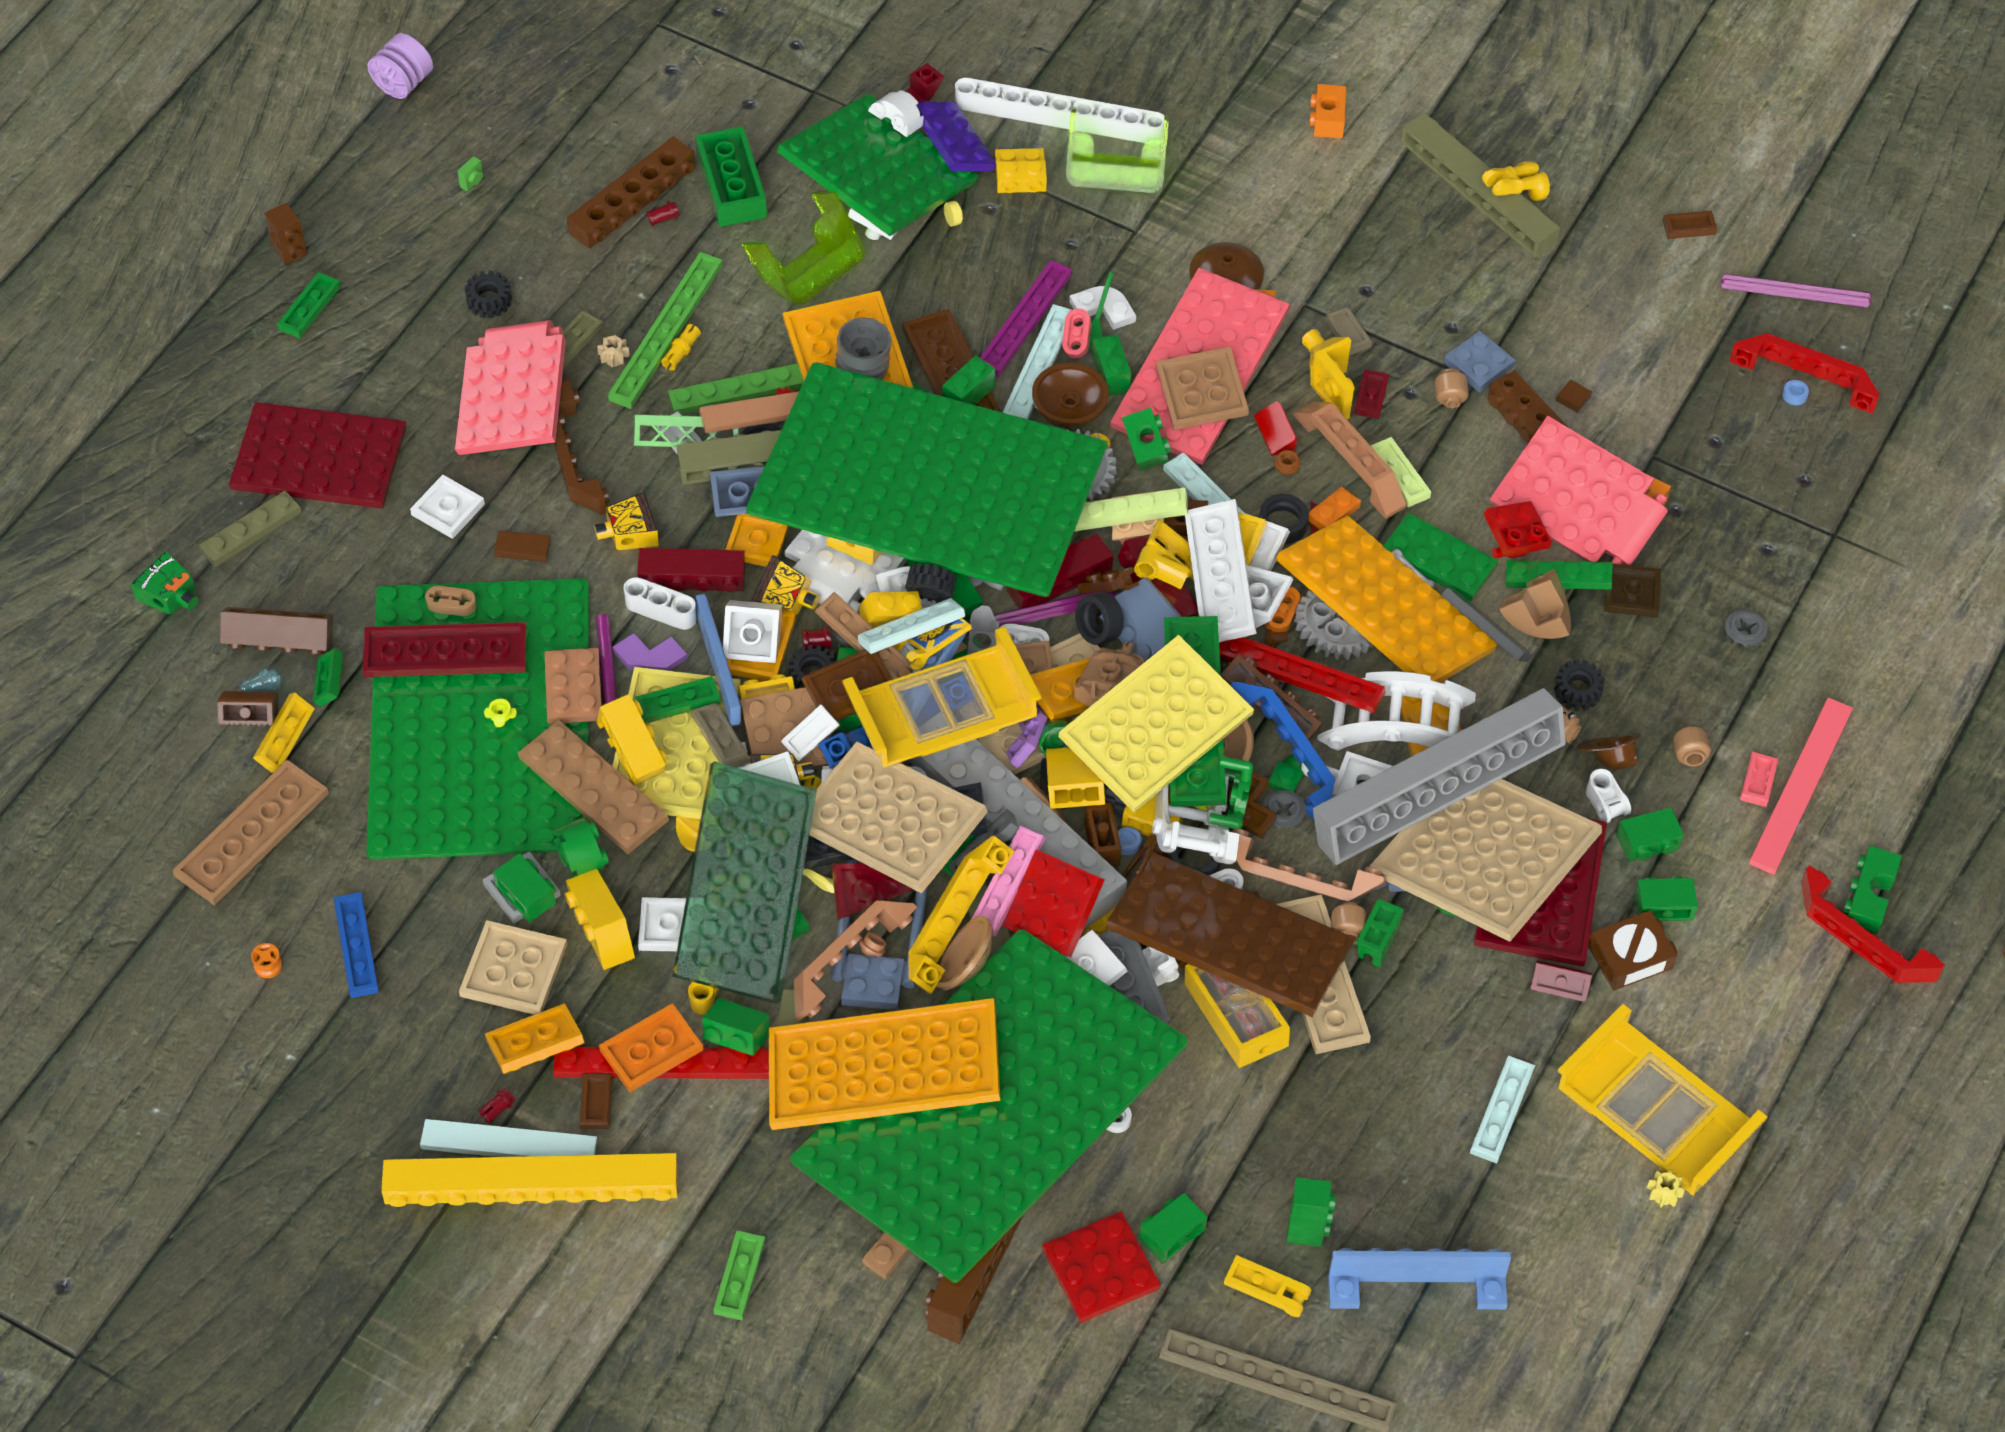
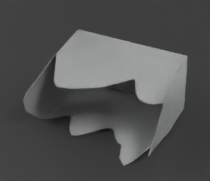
[967,605,1000,655]

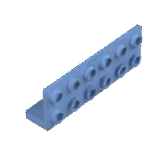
[1328,1248,1511,1310]

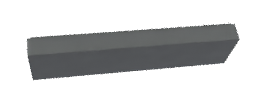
[1442,587,1533,662]

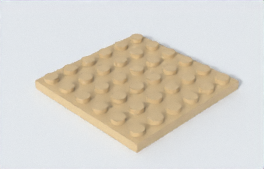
[1370,779,1602,941]

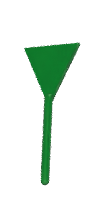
[1075,272,1113,350]

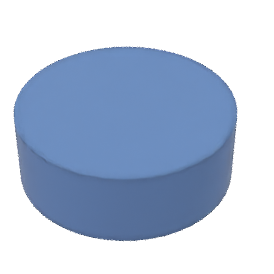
[1782,380,1809,405]
[1118,827,1142,855]

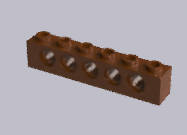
[567,136,695,249]

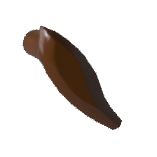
[1265,629,1288,649]

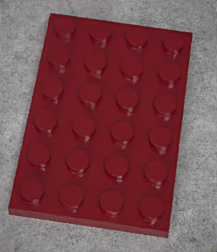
[229,402,406,509]
[1474,818,1607,967]

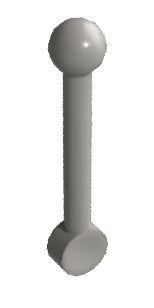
[1392,549,1435,588]

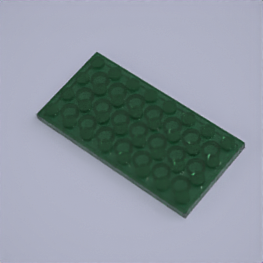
[672,761,817,1004]

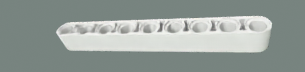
[955,78,1166,145]

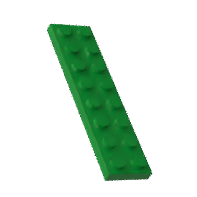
[1164,616,1226,807]

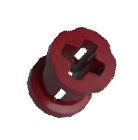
[801,626,831,650]

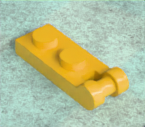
[1224,1255,1311,1317]

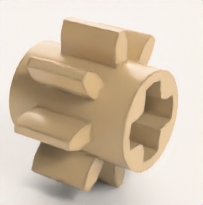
[597,335,630,367]

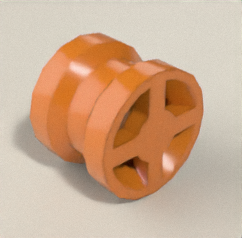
[251,943,282,978]

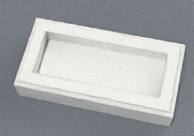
[781,705,840,762]

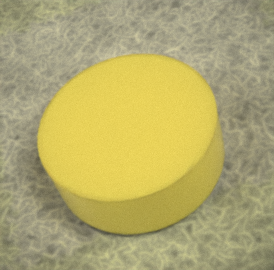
[944,201,963,227]

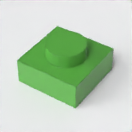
[457,156,483,191]

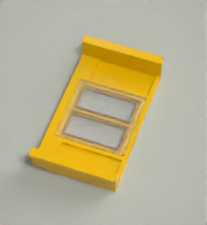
[842,627,1041,768]
[1558,1004,1768,1196]

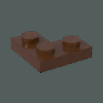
[1221,772,1277,839]

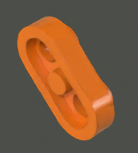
[1265,587,1300,633]

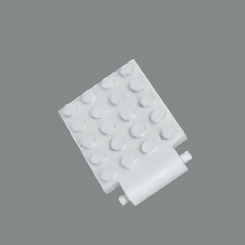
[785,530,907,614]

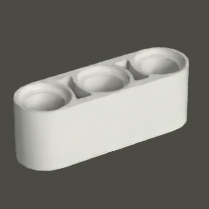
[624,577,697,630]

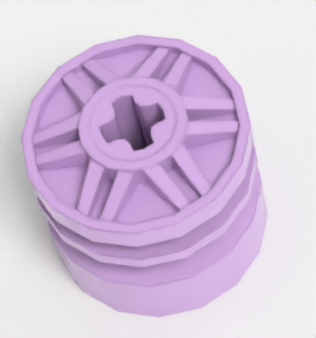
[367,33,433,99]

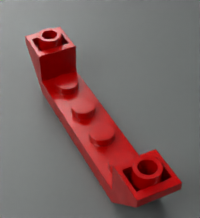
[1729,333,1880,414]
[1801,865,1945,983]

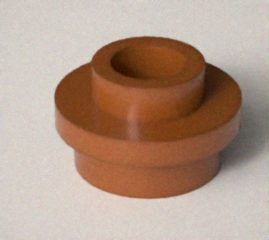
[1274,450,1300,475]

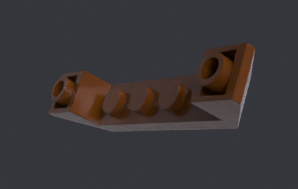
[553,379,609,515]

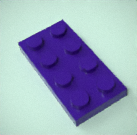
[916,101,996,171]

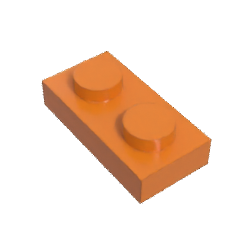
[1308,487,1361,530]

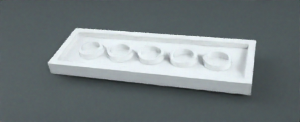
[1185,499,1257,642]

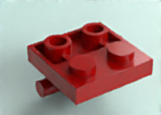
[1483,501,1553,558]

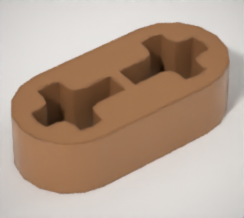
[425,586,476,616]

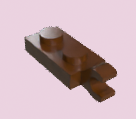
[1077,568,1139,594]

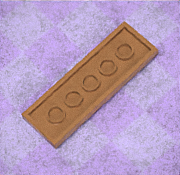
[518,720,669,854]
[172,760,329,906]

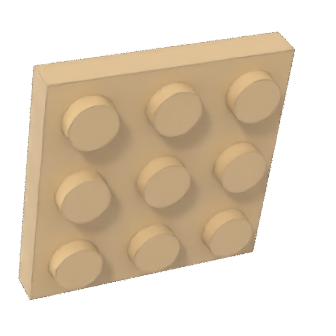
[459,920,567,1015]

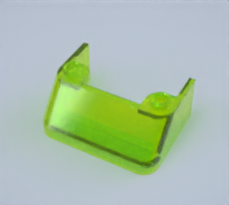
[1066,107,1170,193]
[742,191,865,304]

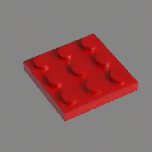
[1002,849,1105,957]
[1042,1211,1160,1323]

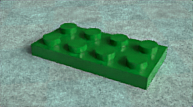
[1383,513,1499,602]

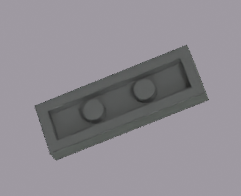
[949,809,1019,876]

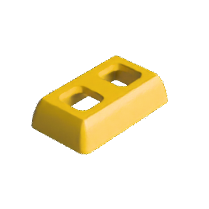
[1146,520,1193,578]

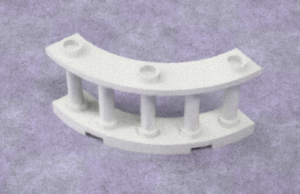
[1317,671,1476,751]
[1152,776,1239,864]

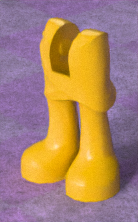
[1482,161,1550,201]

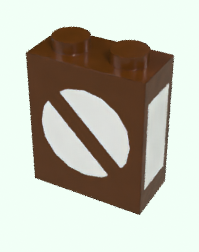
[1588,910,1677,991]

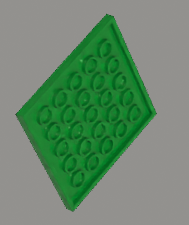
[777,93,979,237]

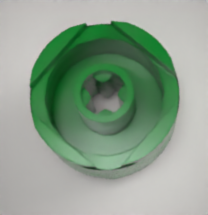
[552,818,609,879]

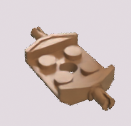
[1075,641,1145,707]

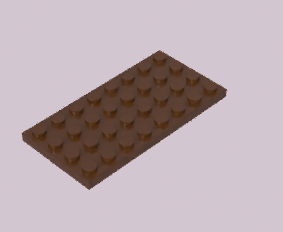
[1106,852,1355,1017]

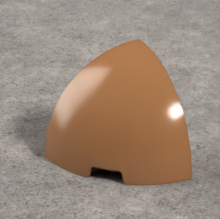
[1499,569,1571,639]

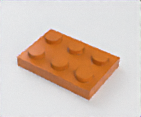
[599,1003,703,1093]

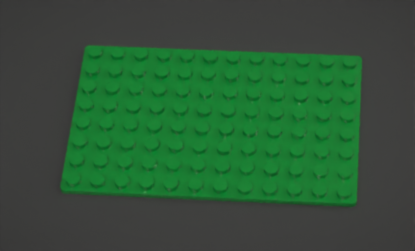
[746,362,1107,597]
[366,578,589,860]
[790,930,1188,1283]

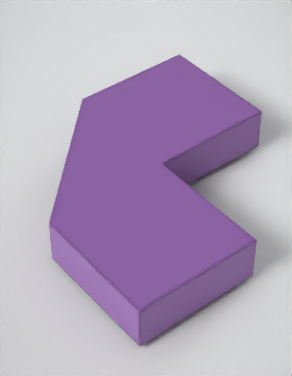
[612,633,687,671]
[1006,703,1048,768]

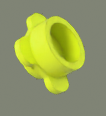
[484,699,517,727]

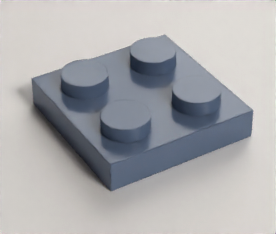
[1443,331,1516,393]

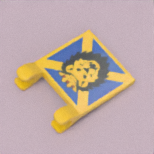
[893,618,972,670]

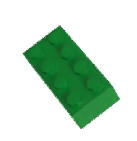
[695,126,767,227]

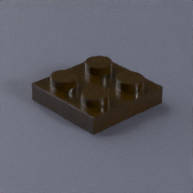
[1605,564,1661,618]

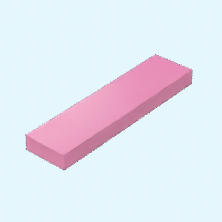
[971,825,1046,937]

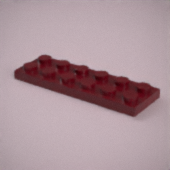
[362,622,527,677]

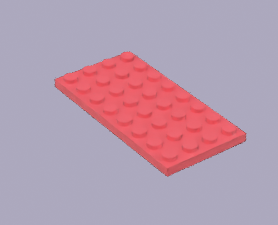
[1110,268,1290,465]

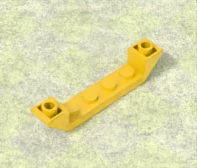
[909,836,1014,994]

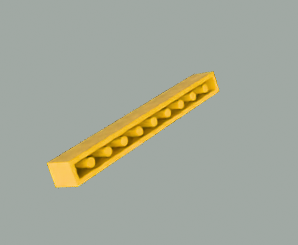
[382,1153,678,1207]

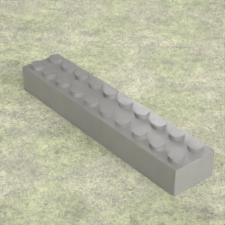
[1313,688,1566,865]
[908,712,1127,929]

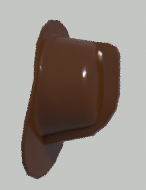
[1577,733,1641,769]

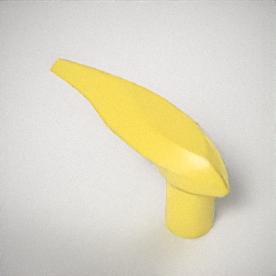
[798,869,834,893]

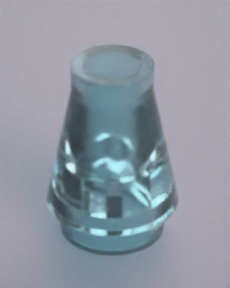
[240,667,283,692]

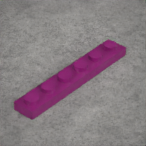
[980,260,1073,377]

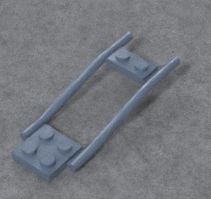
[831,859,928,1011]

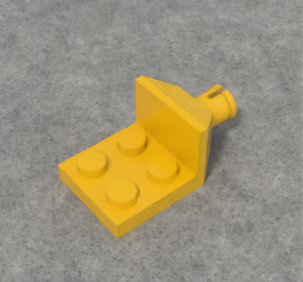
[1302,329,1355,420]

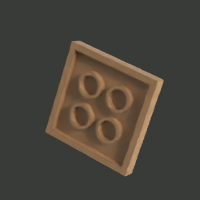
[1156,346,1249,431]
[740,687,831,769]

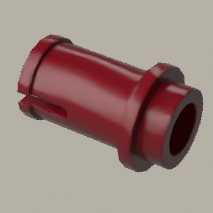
[646,201,680,226]
[478,1088,516,1124]

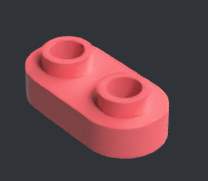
[1062,308,1092,359]

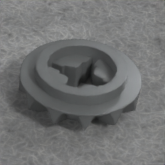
[1724,610,1767,648]
[1262,790,1306,831]

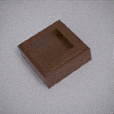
[1556,379,1592,413]

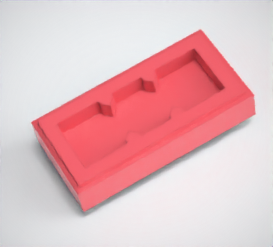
[1740,751,1779,807]

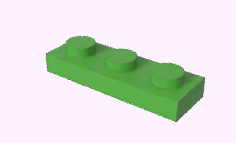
[713,1230,765,1321]

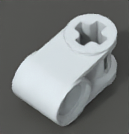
[1585,769,1631,823]

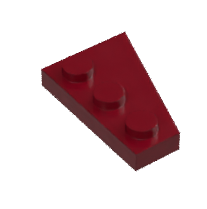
[832,863,914,921]

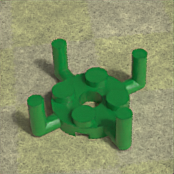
[1208,756,1254,832]

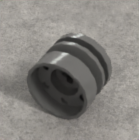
[835,317,892,380]

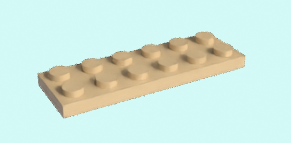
[1276,894,1371,1054]

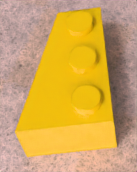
[596,694,667,786]
[564,869,635,970]

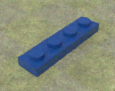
[333,892,379,998]

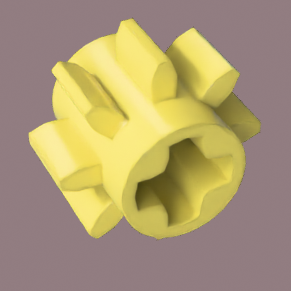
[1647,1170,1685,1208]

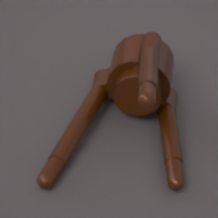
[1122,835,1169,878]

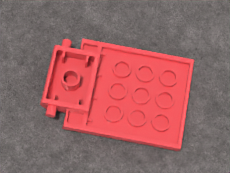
[455,320,566,455]
[1489,416,1668,566]

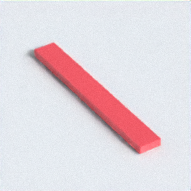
[1749,697,1853,875]

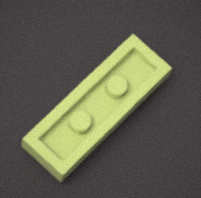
[1371,437,1431,507]

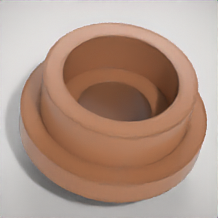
[859,932,886,957]

